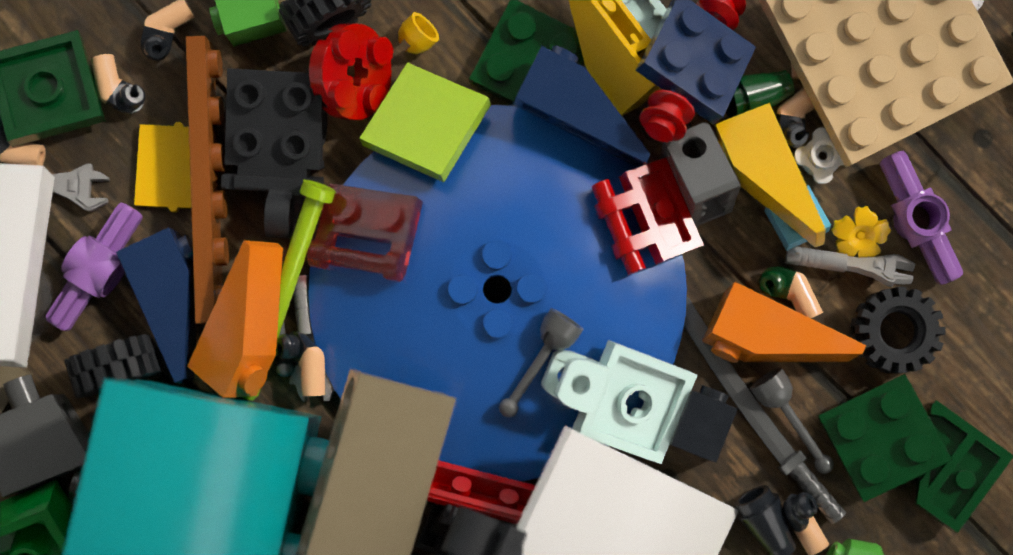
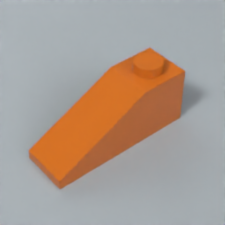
[187,240,283,398]
[702,282,866,363]

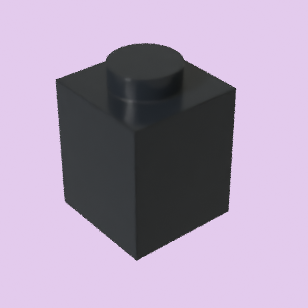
[670,385,738,463]

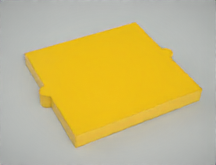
[134,122,218,213]

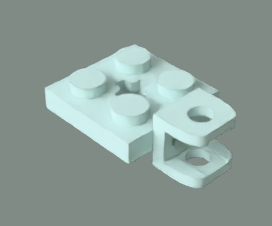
[541,340,697,464]

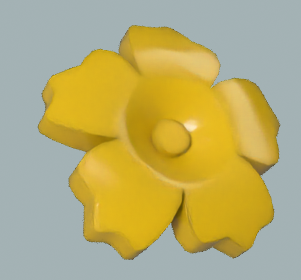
[831,206,891,257]

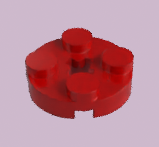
[309,24,393,120]

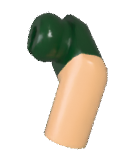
[758,266,823,318]

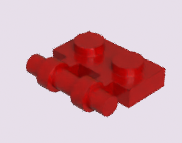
[591,158,703,275]

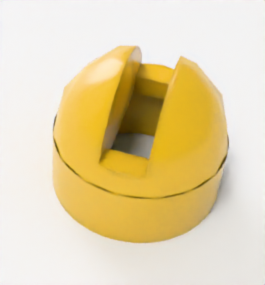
[398,12,439,54]

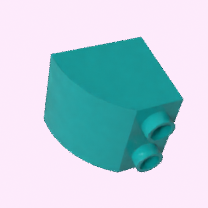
[63,379,329,555]

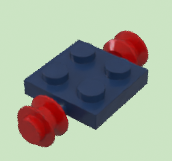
[635,0,756,142]

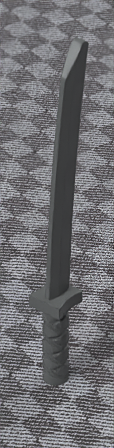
[684,297,846,525]

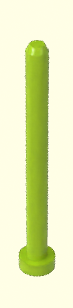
[243,180,336,400]

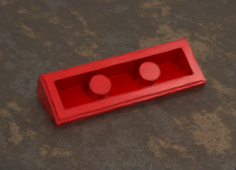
[426,460,536,525]

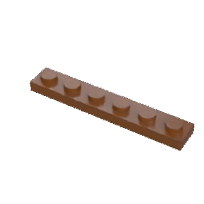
[186,36,229,324]

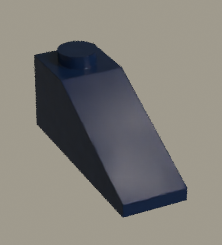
[513,45,651,167]
[116,227,197,383]

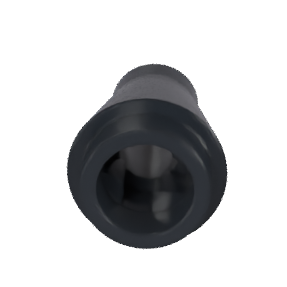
[734,485,796,555]

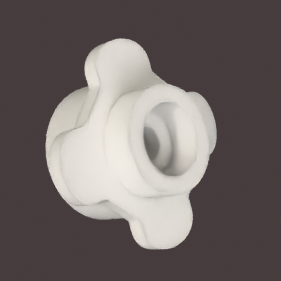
[794,128,844,184]

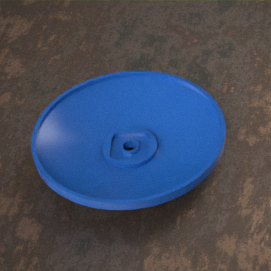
[308,105,687,481]

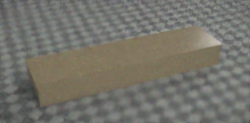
[296,368,456,555]

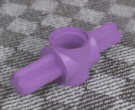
[880,151,963,285]
[46,203,143,331]

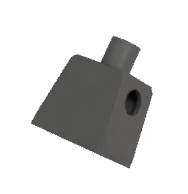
[660,122,741,226]
[0,375,91,497]

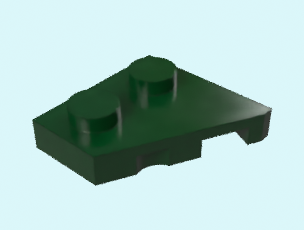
[914,400,1013,533]

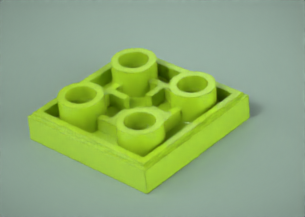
[359,63,491,183]

